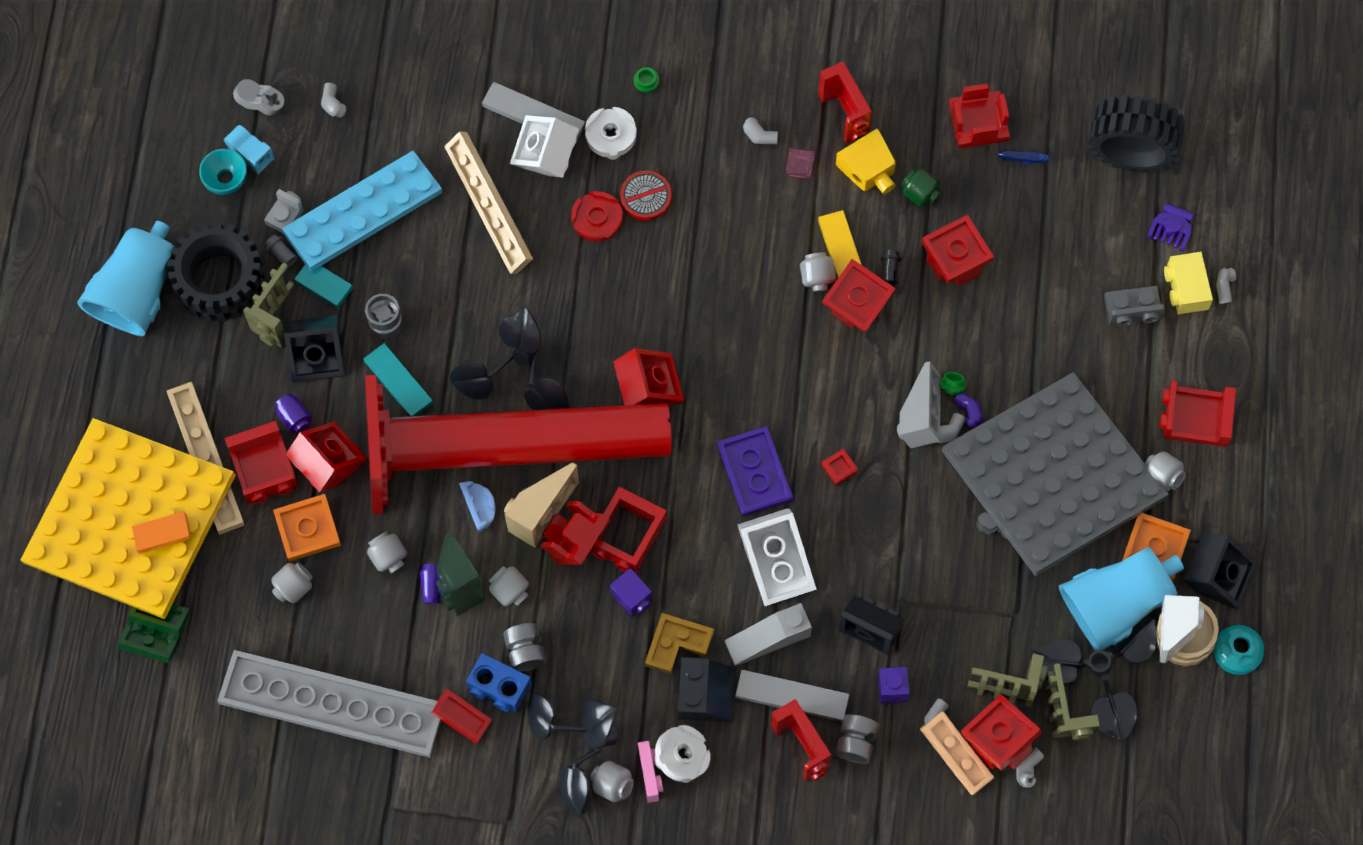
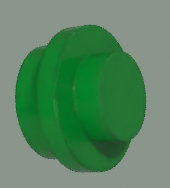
[634,67,659,93]
[939,372,966,395]

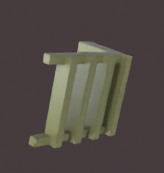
[244,263,294,348]
[967,654,1047,707]
[1044,664,1099,740]

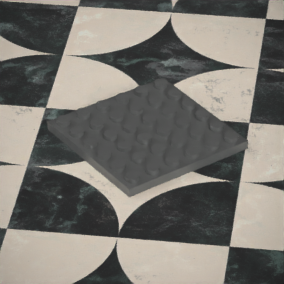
[942,372,1169,576]

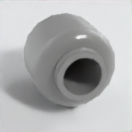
[800,252,836,292]
[1145,452,1186,491]
[367,531,407,573]
[272,563,313,603]
[488,566,529,606]
[591,761,634,802]

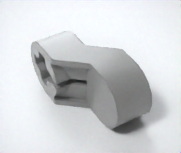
[233,79,284,115]

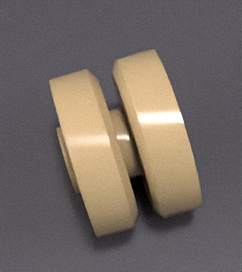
[1156,601,1219,666]

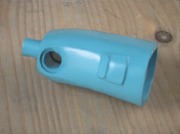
[77,221,176,336]
[1059,547,1184,651]

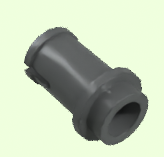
[265,235,297,267]

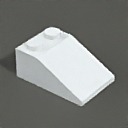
[738,508,816,606]

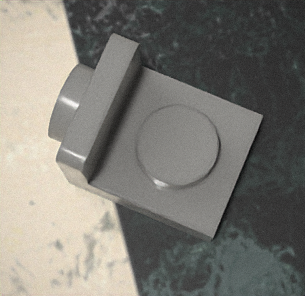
[264,189,304,233]

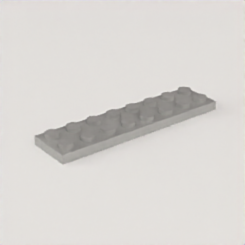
[217,650,441,758]

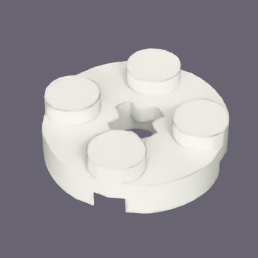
[585,107,637,160]
[654,725,710,783]

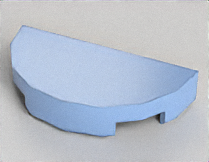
[459,481,496,533]

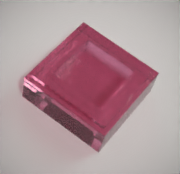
[785,148,815,179]

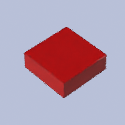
[821,448,859,486]

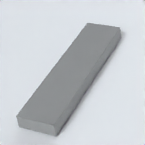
[482,82,585,146]
[736,670,849,722]

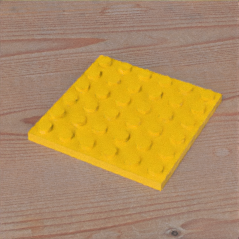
[21,418,236,619]

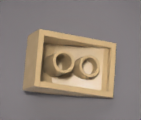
[504,463,579,548]

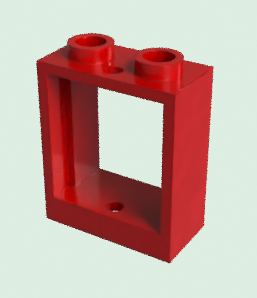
[591,487,667,574]

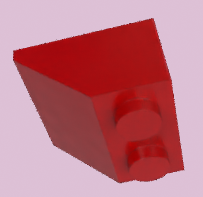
[613,348,684,406]
[285,422,368,492]

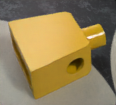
[836,129,896,194]

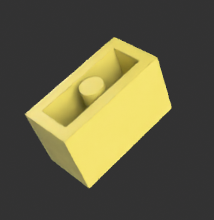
[1164,252,1213,314]

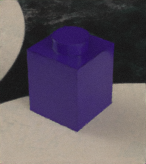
[610,568,652,617]
[878,667,909,704]

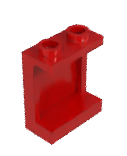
[818,62,872,144]
[1159,380,1236,447]
[225,421,299,504]
[771,699,831,782]

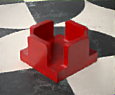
[949,84,1010,149]
[922,215,994,286]
[821,259,895,333]
[540,501,609,565]
[961,694,1041,771]

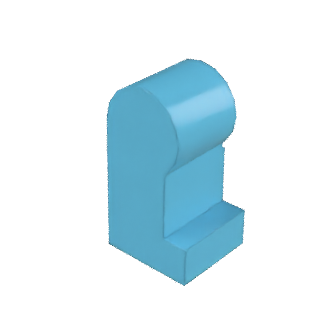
[224,125,274,174]

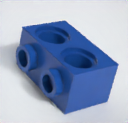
[466,653,532,713]

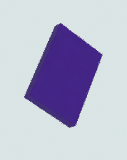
[717,426,793,517]

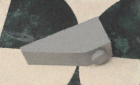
[897,361,941,448]
[725,603,812,666]

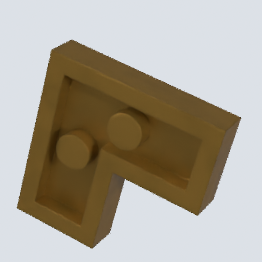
[645,613,714,674]

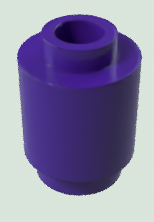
[275,394,312,434]

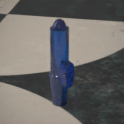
[998,150,1049,164]

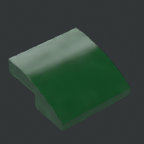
[117,604,190,664]

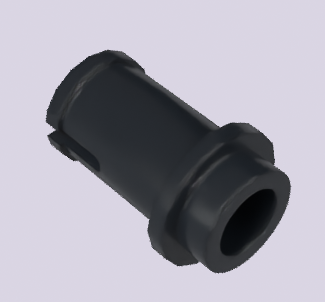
[881,250,901,285]

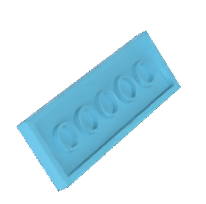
[282,151,442,272]

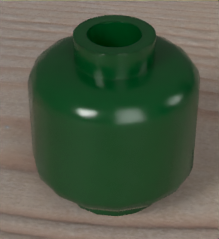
[901,168,941,207]

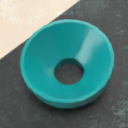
[199,149,247,195]
[1213,625,1264,675]

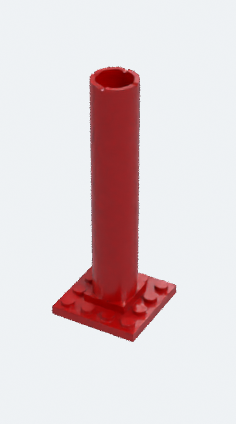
[365,375,671,515]

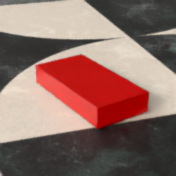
[430,689,492,744]

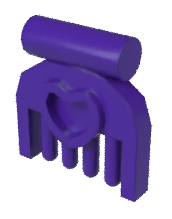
[1147,203,1194,252]

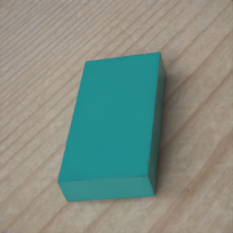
[294,264,353,308]

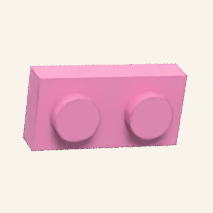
[638,741,663,803]

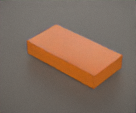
[132,511,192,554]

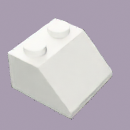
[510,115,579,178]
[1160,595,1204,663]

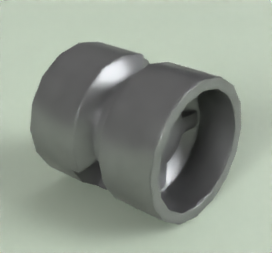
[365,294,403,339]
[503,623,546,672]
[835,715,879,764]

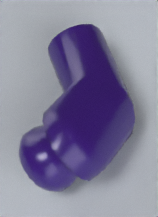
[954,392,984,428]

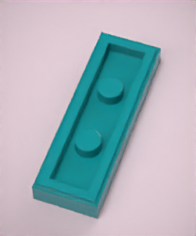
[363,343,433,417]

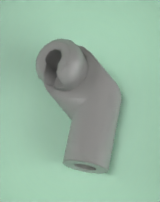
[743,117,778,144]
[937,413,965,443]
[1016,747,1044,788]

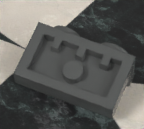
[1104,286,1165,327]

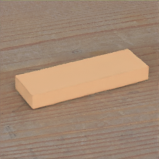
[920,711,994,795]

